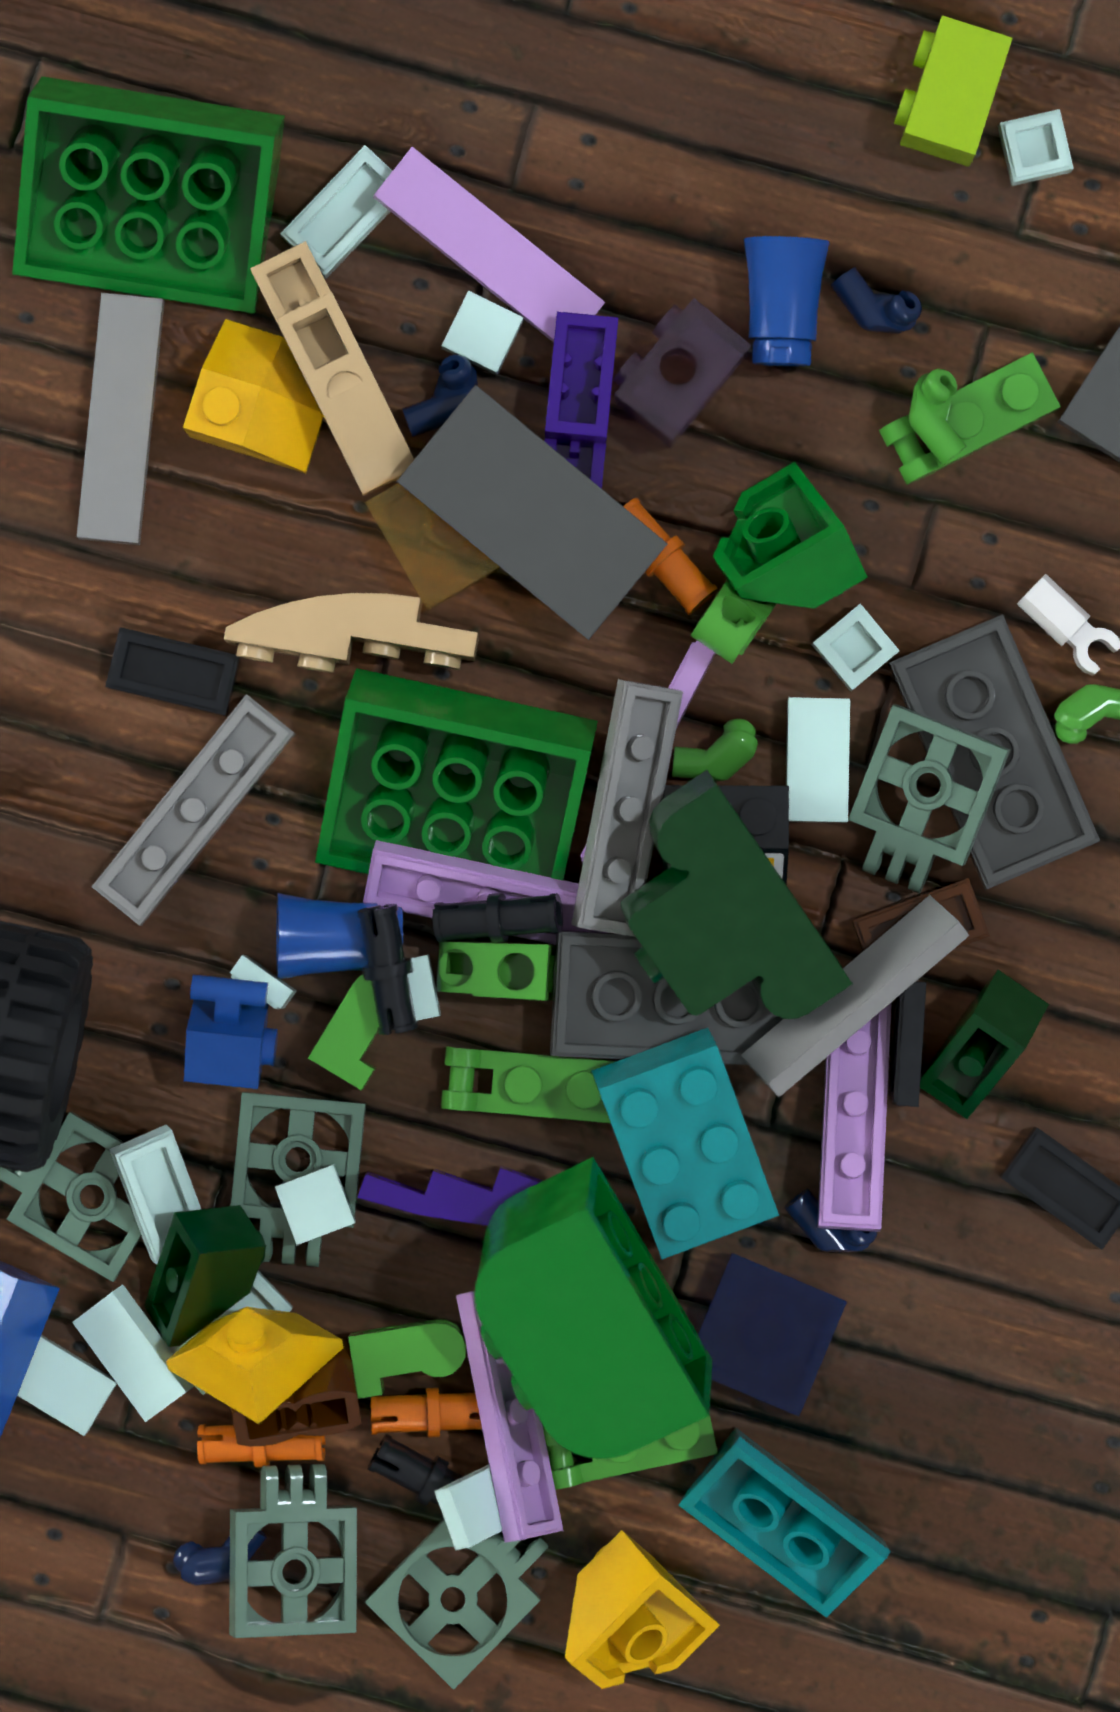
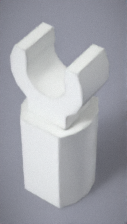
[1017,574,1120,676]

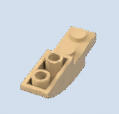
[250,241,414,496]
[224,593,479,673]

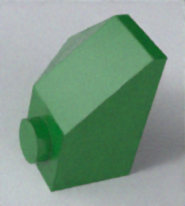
[713,461,868,609]

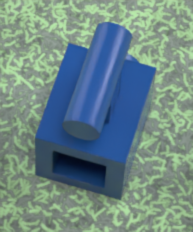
[184,974,278,1089]

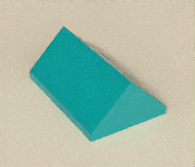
[678,1427,890,1618]

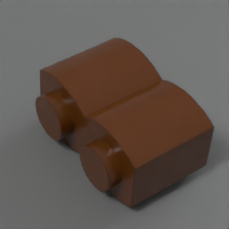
[231,1338,361,1446]

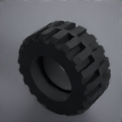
[0,921,93,1172]

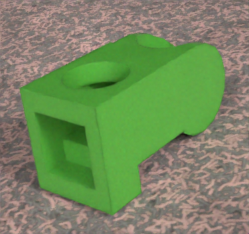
[690,580,777,664]
[436,942,556,1001]
[308,974,379,1090]
[348,1319,467,1399]

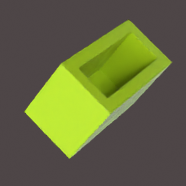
[894,15,1013,167]

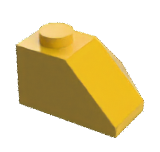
[183,319,324,474]
[166,1307,344,1424]
[565,1530,720,1689]

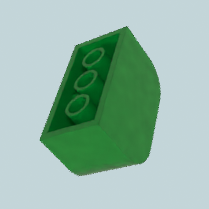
[474,1157,713,1459]

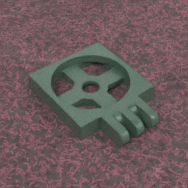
[848,704,1011,894]
[231,1092,366,1267]
[0,1112,142,1282]
[229,1464,357,1638]
[365,1519,549,1690]

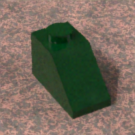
[920,970,1049,1119]
[144,1205,266,1347]

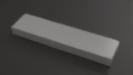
[77,293,165,545]
[571,679,683,937]
[92,694,295,926]
[741,895,969,1097]

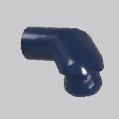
[831,268,922,334]
[402,354,478,437]
[784,1189,877,1252]
[173,1530,267,1586]

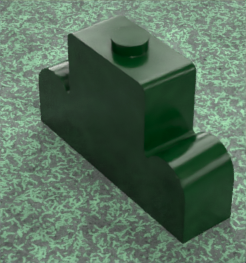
[620,770,852,1019]

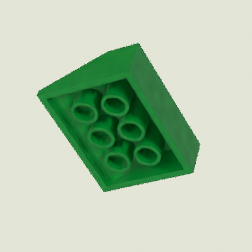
[12,76,285,314]
[315,668,598,881]

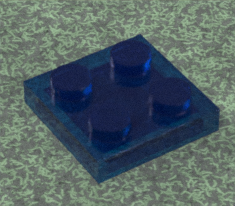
[698,1252,847,1416]

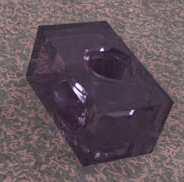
[613,298,751,449]

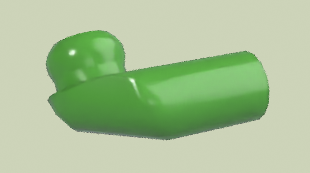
[908,369,967,465]
[1054,684,1120,744]
[672,718,758,781]

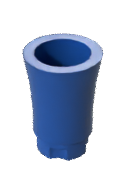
[744,236,830,367]
[276,893,403,980]

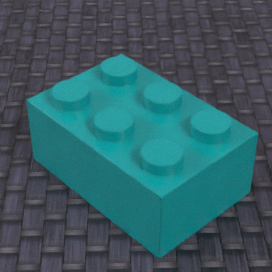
[592,1027,779,1259]

